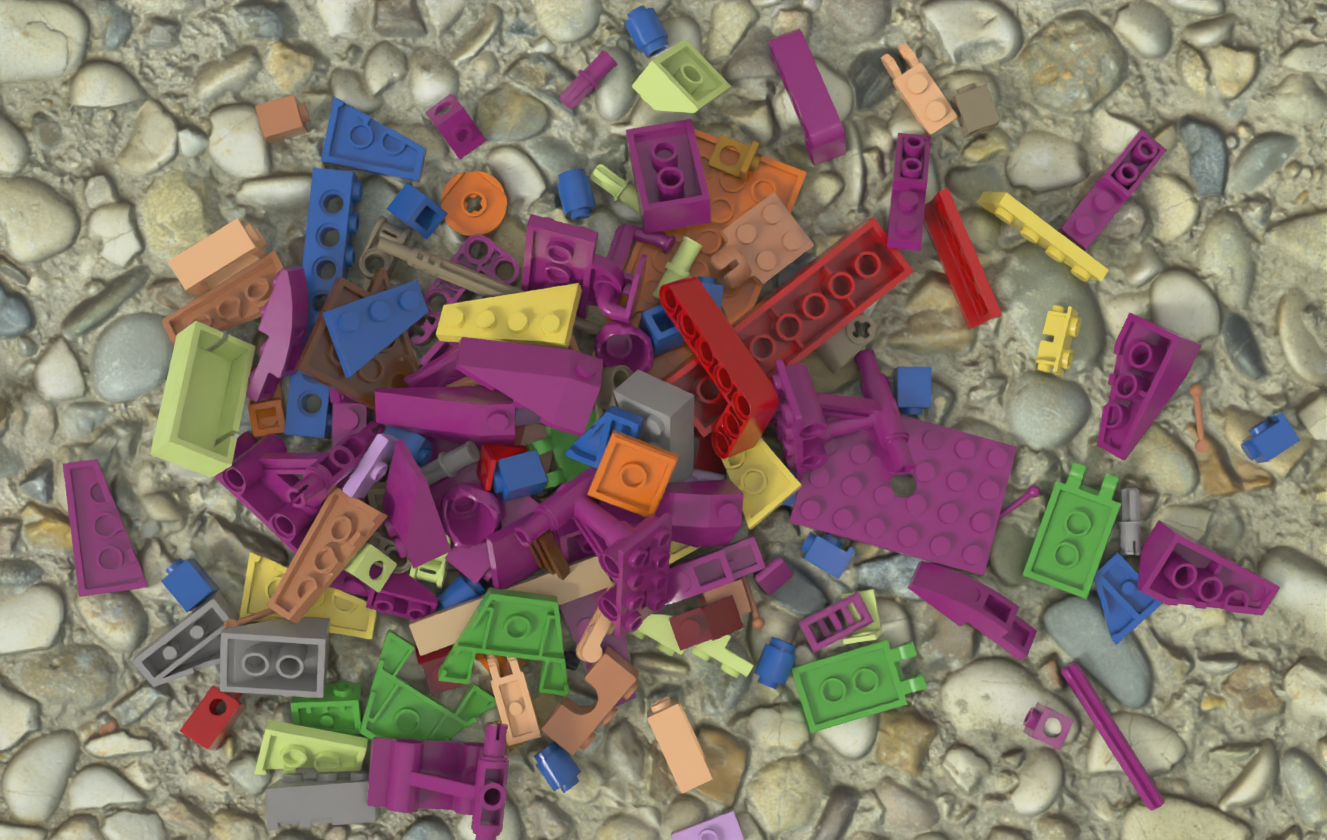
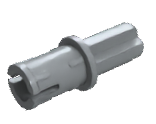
[420,441,480,486]
[1116,487,1144,555]

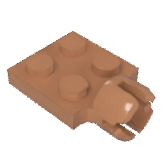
[708,192,814,290]

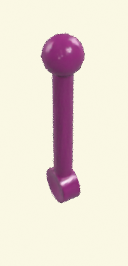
[998,485,1041,521]

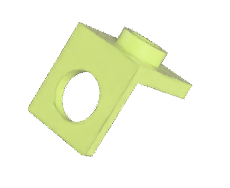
[343,542,397,592]
[841,589,883,644]

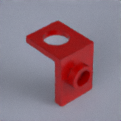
[476,443,527,491]

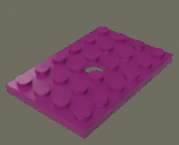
[788,414,1017,576]

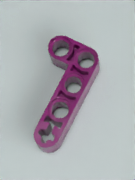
[768,29,846,166]
[407,234,522,346]

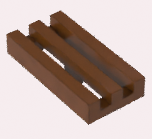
[523,519,571,580]

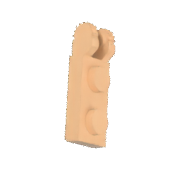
[881,42,958,136]
[486,654,542,746]

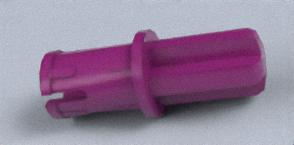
[559,50,618,110]

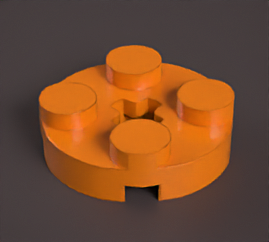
[441,171,508,237]

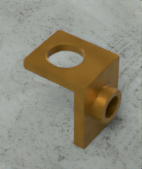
[708,135,762,181]

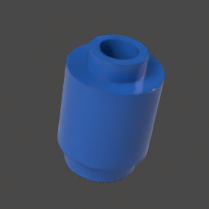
[624,5,669,58]
[557,169,596,220]
[437,575,487,611]
[754,637,797,689]
[533,741,581,793]

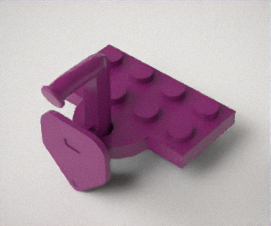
[522,214,676,323]

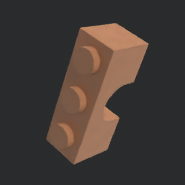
[541,646,639,756]

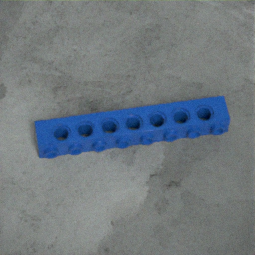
[284,168,362,439]

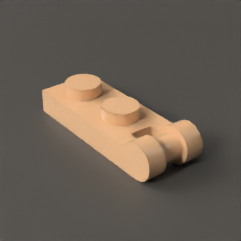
[576,579,615,663]

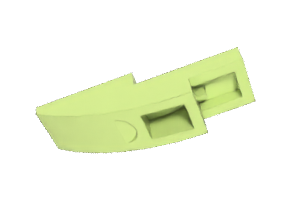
[629,612,754,678]

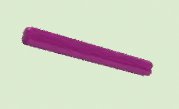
[1061,662,1165,811]

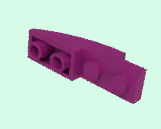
[1058,129,1167,251]
[886,133,931,251]
[246,265,309,402]
[665,535,766,606]
[907,561,1037,661]
[329,563,438,621]

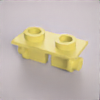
[1035,305,1081,377]

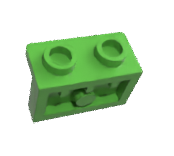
[291,681,363,735]

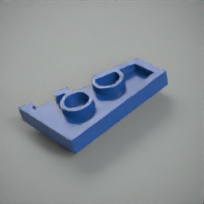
[321,96,427,183]
[322,280,429,378]

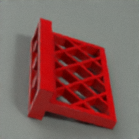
[923,188,1002,329]

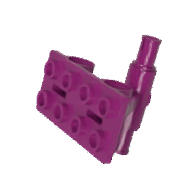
[771,349,916,480]
[214,421,385,554]
[514,467,673,639]
[366,722,509,840]

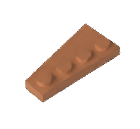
[161,250,286,345]
[267,486,388,624]

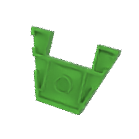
[438,587,569,696]
[359,629,497,741]

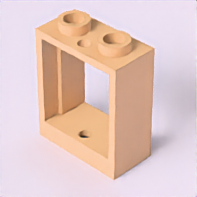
[168,218,268,297]
[647,695,713,793]

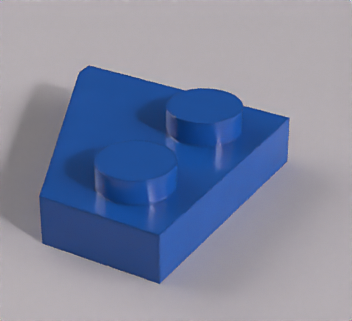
[565,405,644,469]
[1094,551,1163,645]

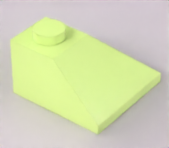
[632,39,731,113]

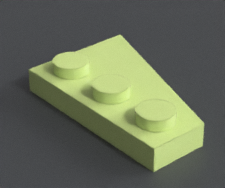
[254,720,368,775]

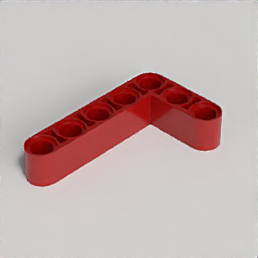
[659,275,779,459]

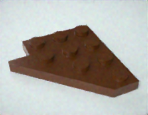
[295,268,419,411]

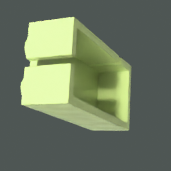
[150,321,256,478]

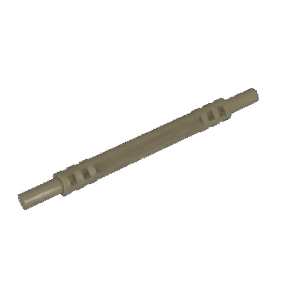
[376,236,601,338]

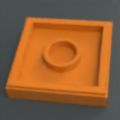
[587,430,678,517]

